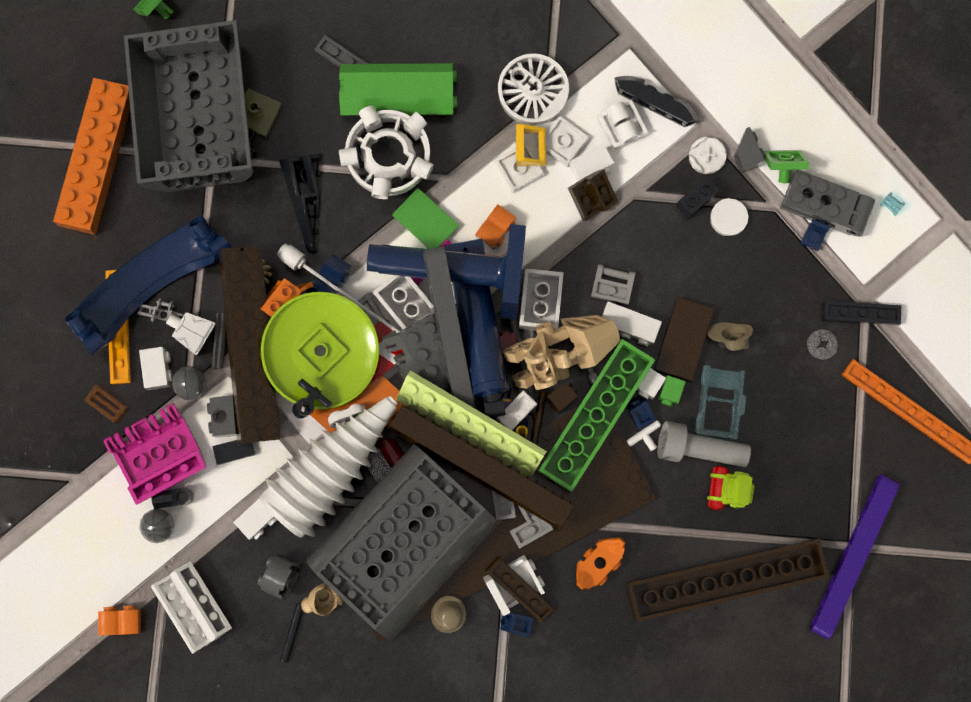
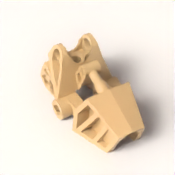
[503,315,621,390]

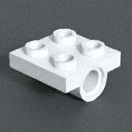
[598,100,648,150]

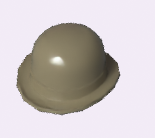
[431,595,467,633]

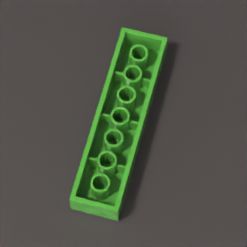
[538,339,655,493]

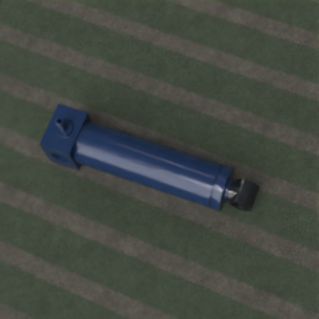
[444,238,510,418]

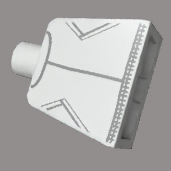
[166,312,215,356]

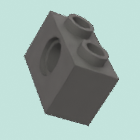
[207,395,237,438]

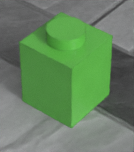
[658,375,686,407]

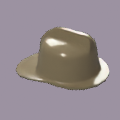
[707,322,753,351]

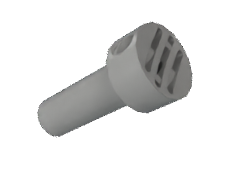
[657,421,751,467]

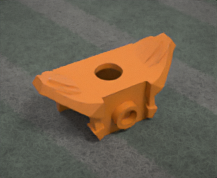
[261,278,313,317]
[576,537,626,590]

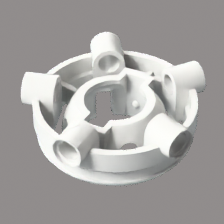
[339,105,434,199]

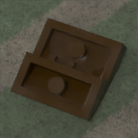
[568,169,618,221]

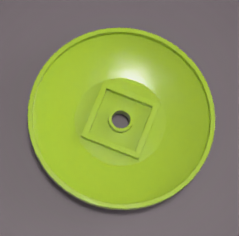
[261,292,379,409]

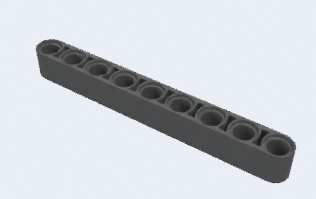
[423,246,475,408]

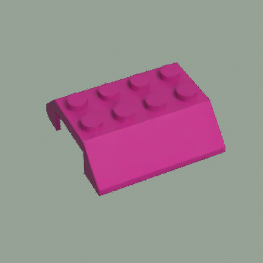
[103,403,207,505]

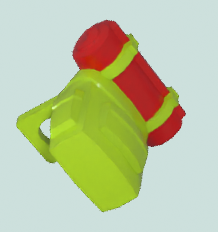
[707,466,754,510]

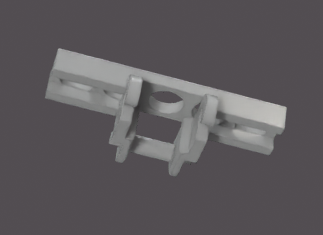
[138,298,184,325]

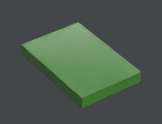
[392,188,459,249]

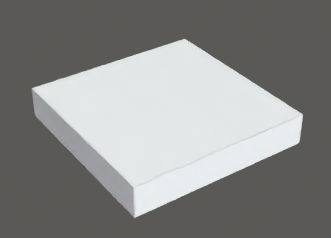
[537,115,590,167]
[494,142,545,193]

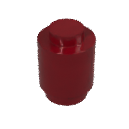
[379,438,404,467]

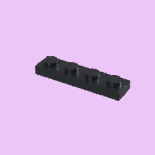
[823,301,902,325]

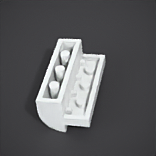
[151,561,232,654]

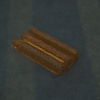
[84,385,127,423]

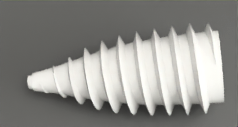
[259,396,398,538]

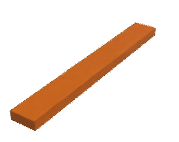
[842,359,971,465]

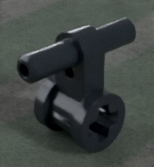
[292,378,332,419]

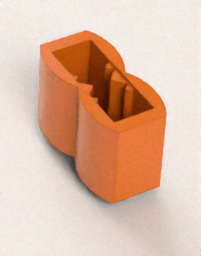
[475,204,517,250]
[98,605,141,636]

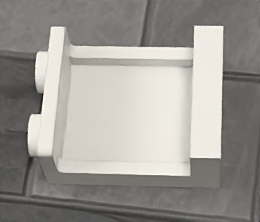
[483,555,545,616]

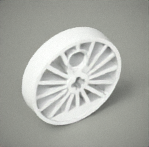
[498,54,569,125]

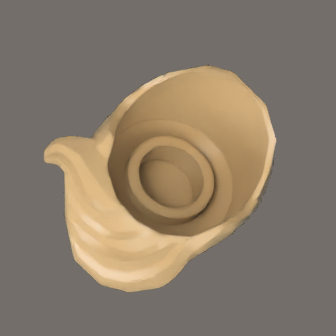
[301,582,343,616]

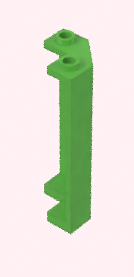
[339,63,457,115]

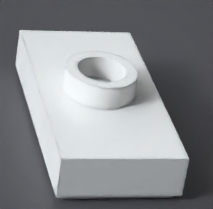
[496,390,537,430]

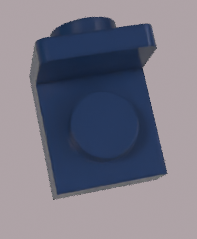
[800,219,830,251]
[625,396,656,430]
[500,612,534,637]

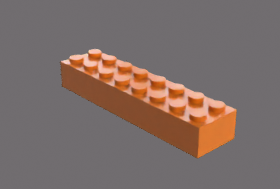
[53,78,130,235]

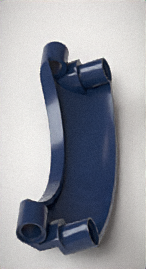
[65,216,231,356]

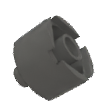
[257,554,301,600]

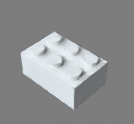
[519,268,564,330]
[373,275,433,330]

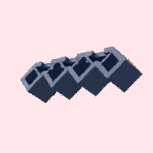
[305,254,351,294]

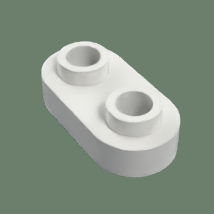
[328,404,366,428]

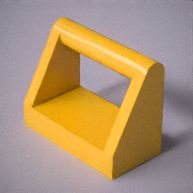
[516,124,547,166]

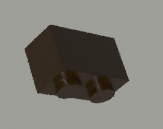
[546,381,578,415]

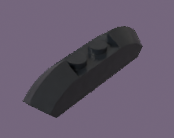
[614,76,700,128]

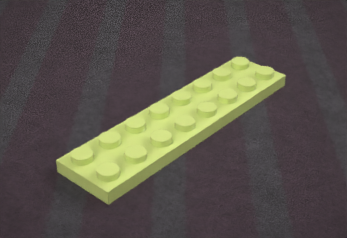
[396,371,547,477]

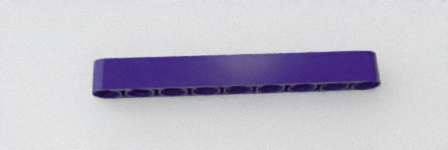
[810,474,900,639]

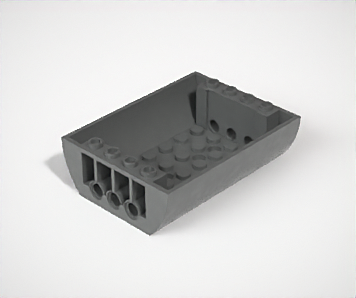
[124,20,253,192]
[306,444,499,641]

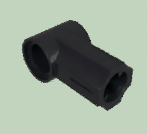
[151,488,194,509]

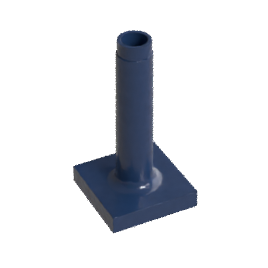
[367,224,526,320]

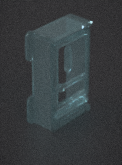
[695,365,746,441]

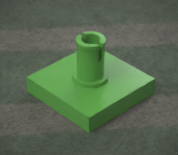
[133,0,173,19]
[764,150,809,184]

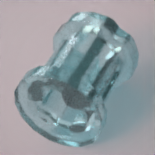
[880,192,906,216]

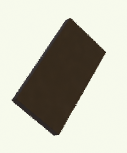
[655,297,714,382]

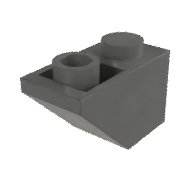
[733,127,765,173]

